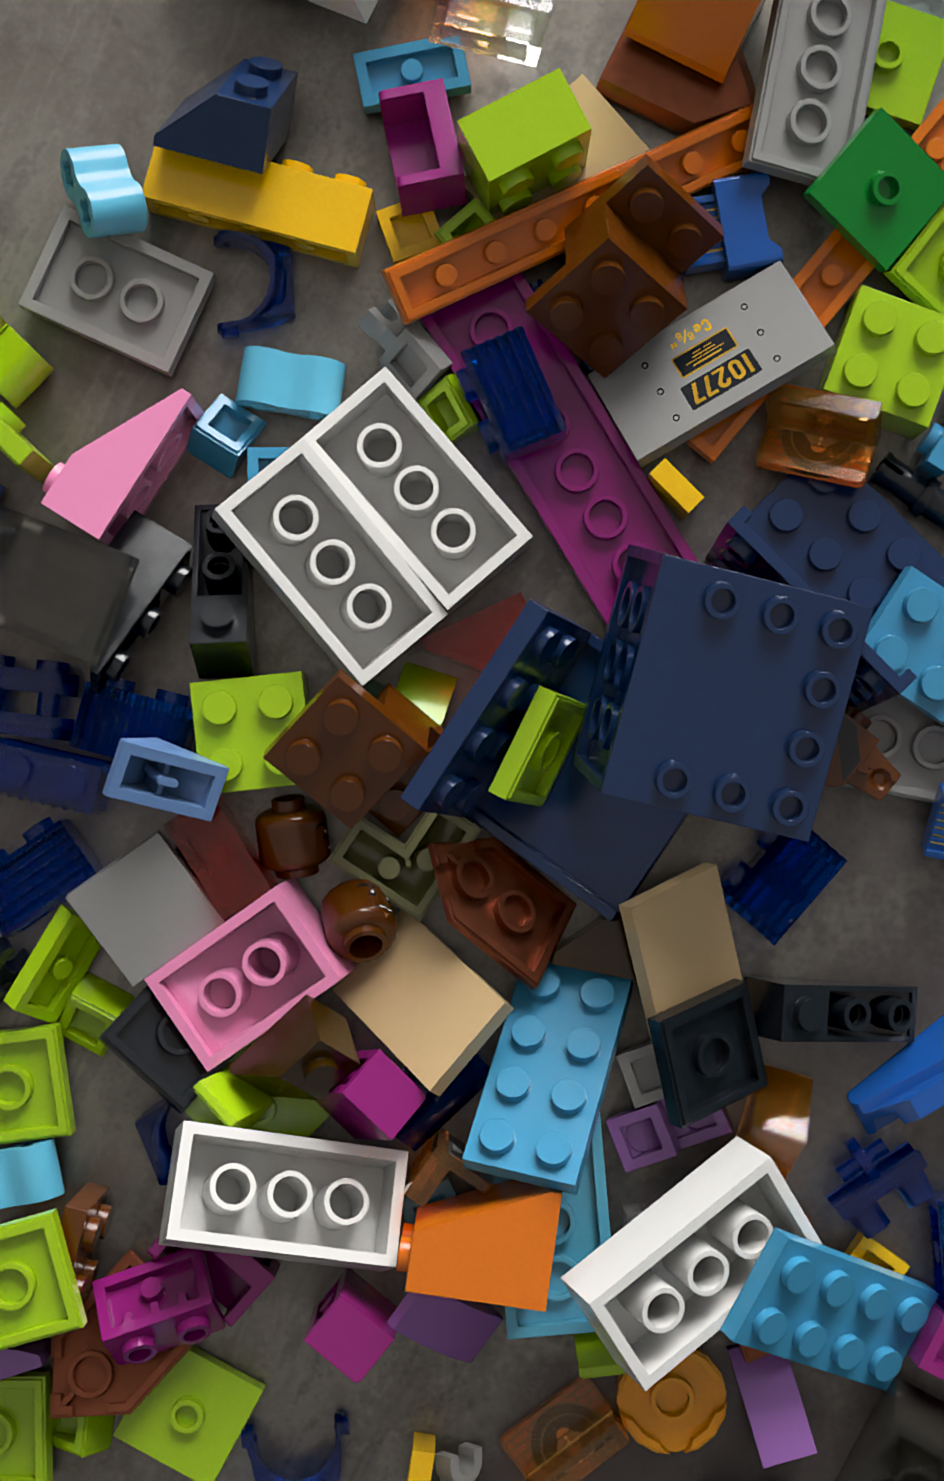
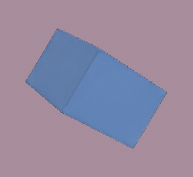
[102,737,229,822]

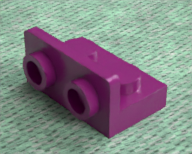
[92,1248,226,1365]

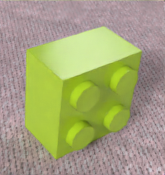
[457,68,592,215]
[812,285,944,440]
[189,671,310,794]

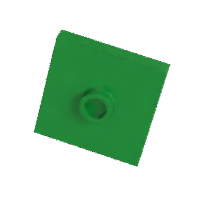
[802,107,944,272]

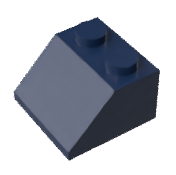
[153,56,298,174]

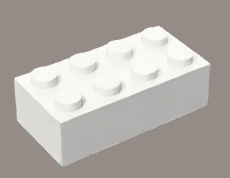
[303,366,533,616]
[211,437,448,686]
[158,1120,408,1272]
[561,1136,822,1391]

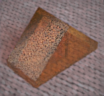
[736,1063,813,1179]

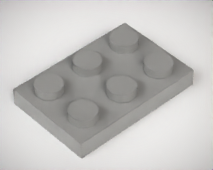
[18,205,217,377]

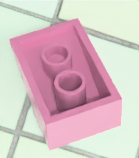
[41,388,204,546]
[144,879,356,1072]

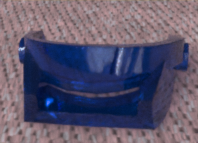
[213,230,296,339]
[134,1099,172,1186]
[241,1412,350,1481]

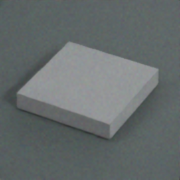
[66,829,225,986]

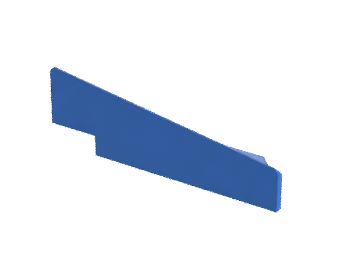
[847,1015,944,1135]

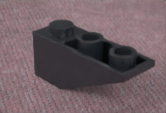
[189,504,255,679]
[90,510,192,694]
[744,976,918,1042]

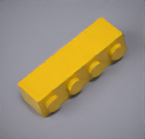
[142,146,376,268]

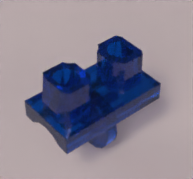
[825,1137,934,1239]

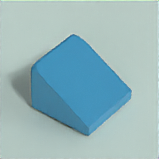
[187,394,267,478]

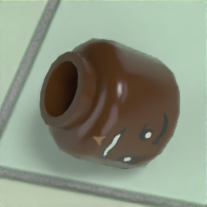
[255,794,331,879]
[320,879,398,963]

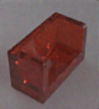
[164,795,278,920]

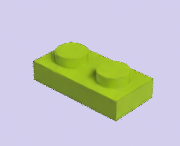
[3,904,102,1023]

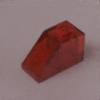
[420,592,527,673]

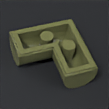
[328,812,482,921]

